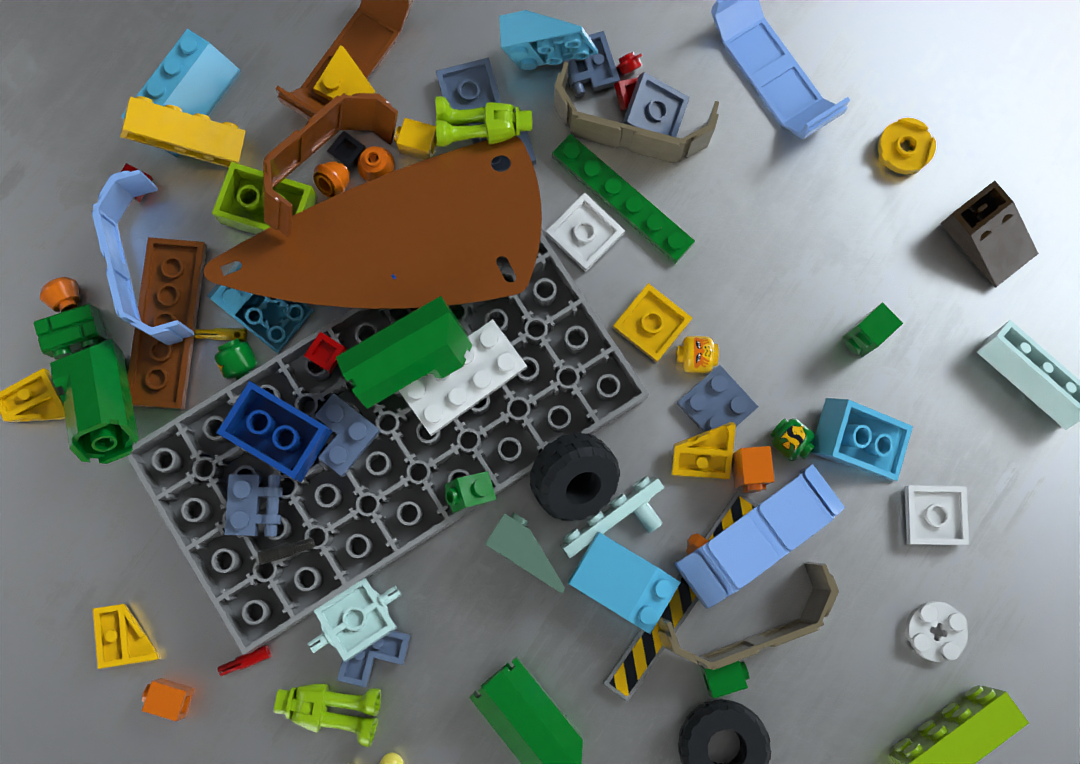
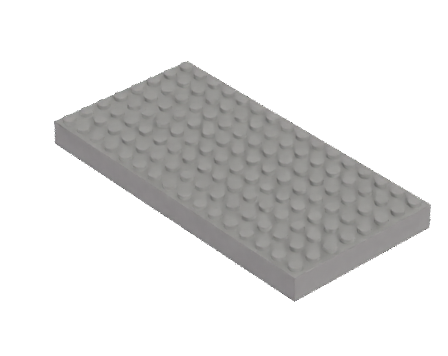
[126,233,649,655]

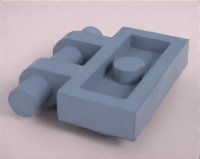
[562,31,620,97]
[225,474,283,536]

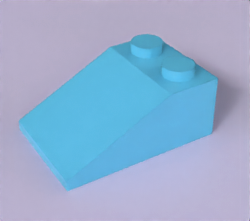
[812,398,913,481]
[567,532,681,634]

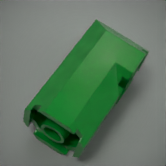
[336,296,472,409]
[50,339,139,464]
[469,656,583,764]

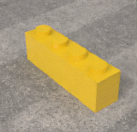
[120,96,246,168]

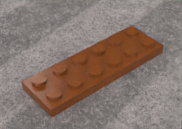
[128,237,207,410]

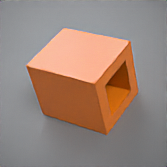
[142,678,195,721]

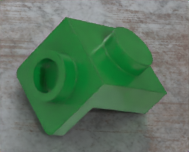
[445,471,497,513]

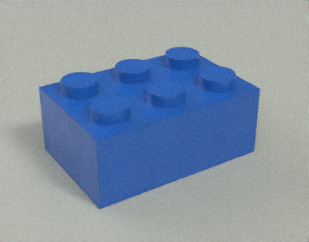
[216,381,333,482]

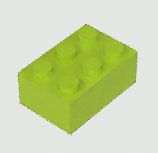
[212,162,318,235]

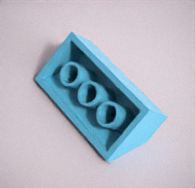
[121,29,241,158]

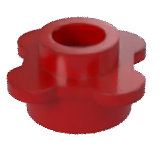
[616,52,643,76]

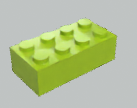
[889,685,1029,764]

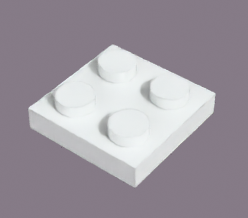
[546,193,625,272]
[905,485,969,545]

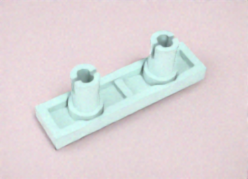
[560,476,665,558]

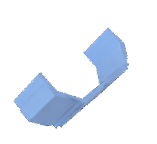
[711,0,850,139]
[92,169,194,345]
[674,464,845,609]

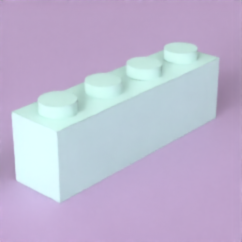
[977,320,1080,430]

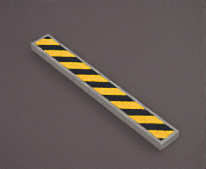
[603,491,758,702]

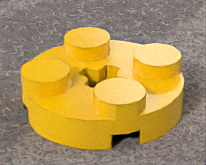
[877,118,936,174]

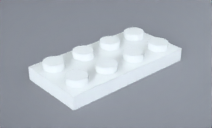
[399,319,527,436]

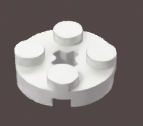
[905,602,968,662]

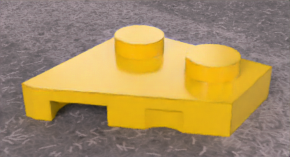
[0,368,65,423]

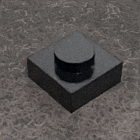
[326,130,366,171]

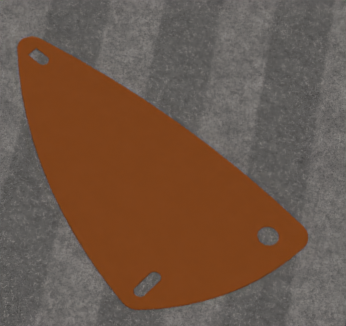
[204,136,542,309]

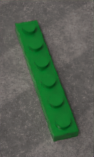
[552,133,695,264]

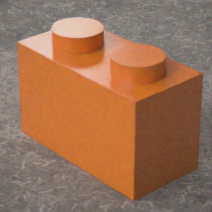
[732,446,775,493]

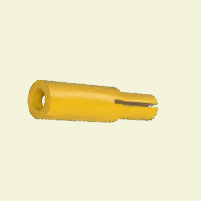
[195,328,247,341]

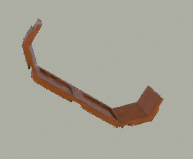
[275,0,413,120]
[263,93,398,237]

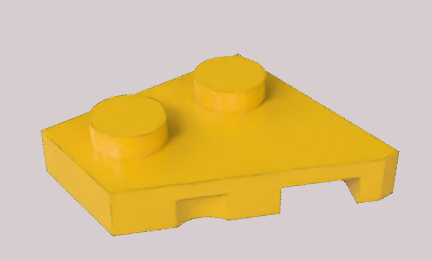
[313,45,375,101]
[671,422,736,479]
[93,604,160,669]

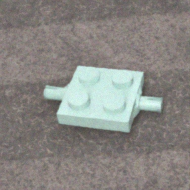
[307,578,402,662]

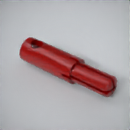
[217,645,271,676]

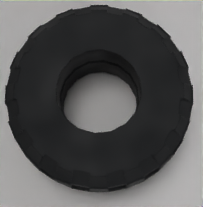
[529,432,620,521]
[678,699,771,764]

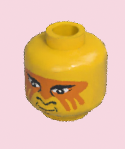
[676,336,719,373]

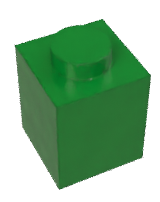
[700,661,750,699]

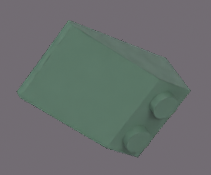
[485,512,565,593]

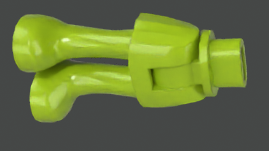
[435,96,532,147]
[274,684,381,747]

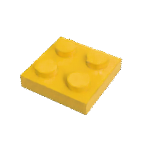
[612,283,693,363]

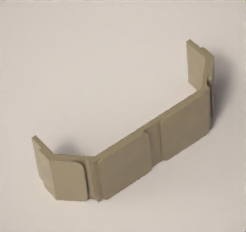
[554,61,719,163]
[657,562,839,670]

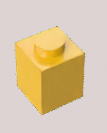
[394,118,437,160]

